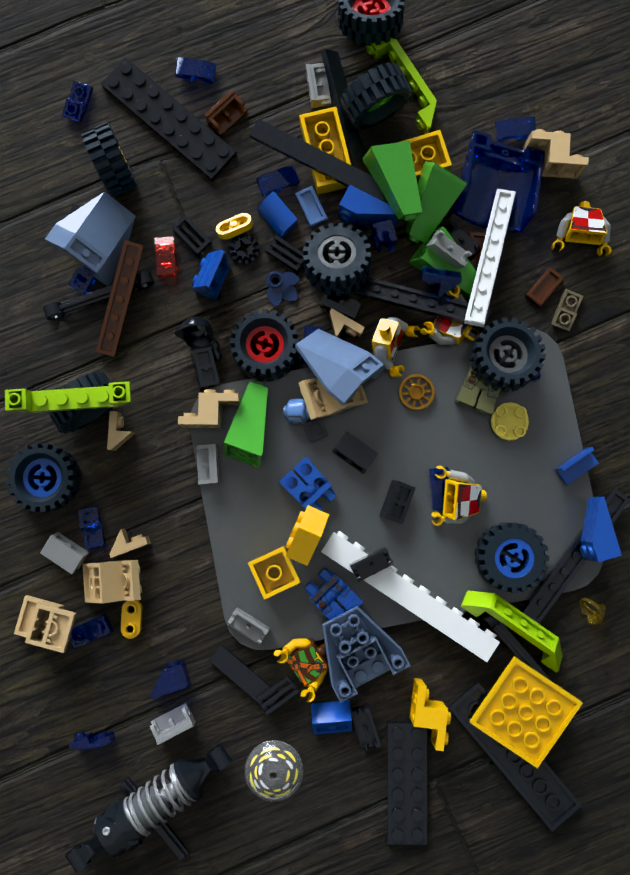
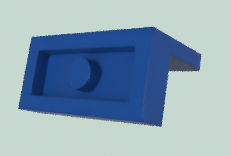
[554,447,599,485]
[311,700,352,735]

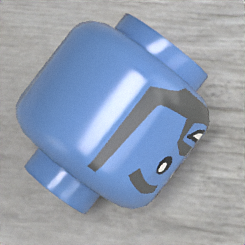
[283,399,311,424]

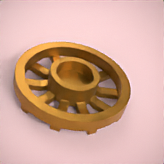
[399,374,435,410]

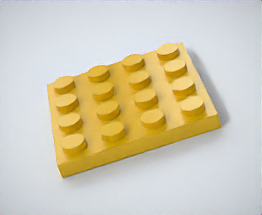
[470,656,583,769]

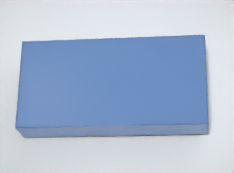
[295,186,328,228]

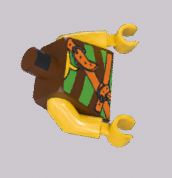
[274,638,328,702]

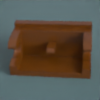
[205,90,247,137]

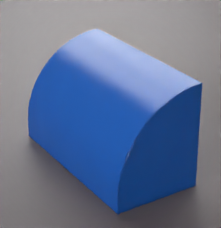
[257,191,298,238]

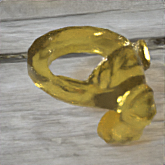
[579,598,606,625]

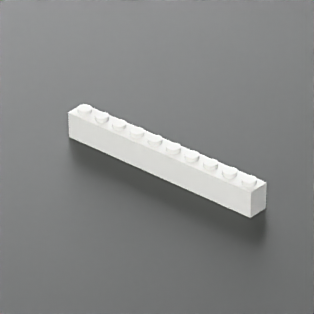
[321,531,500,662]

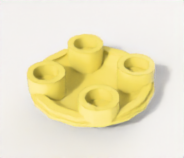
[491,402,529,441]

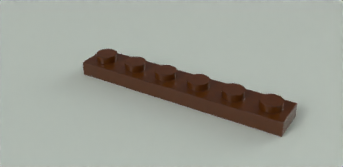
[96,240,144,357]

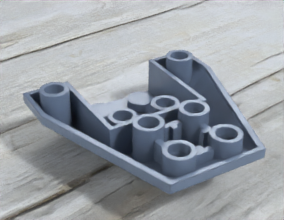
[44,192,136,286]
[295,329,386,405]
[322,606,411,703]

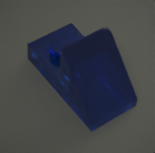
[421,267,462,297]

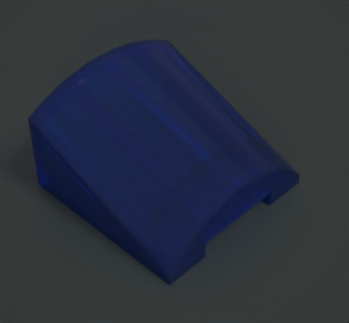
[451,130,545,233]

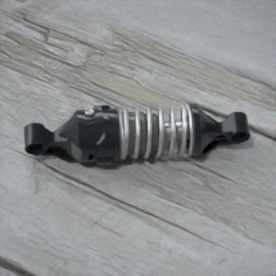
[65,743,232,873]

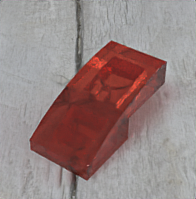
[155,237,177,278]

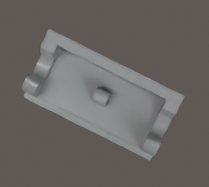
[306,63,332,108]
[426,230,472,269]
[196,444,220,485]
[40,532,90,574]
[227,607,270,645]
[150,703,196,745]

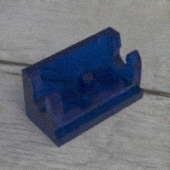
[370,219,397,252]

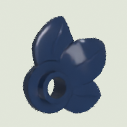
[266,271,300,307]

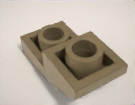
[551,289,583,331]

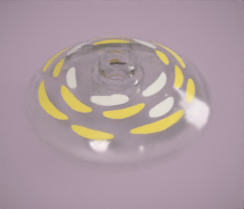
[245,740,303,802]

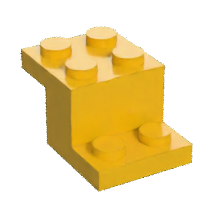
[410,678,451,751]

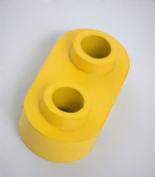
[216,213,253,240]
[121,600,143,639]

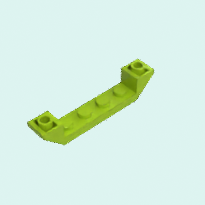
[366,38,437,134]
[5,381,131,413]
[461,590,563,673]

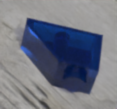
[150,660,191,699]

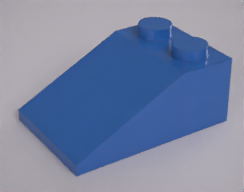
[338,185,399,226]
[192,250,230,301]
[580,496,622,562]

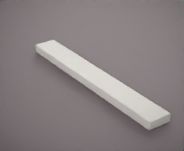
[464,189,516,327]

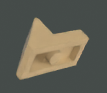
[329,308,365,337]
[107,411,135,451]
[109,529,151,558]

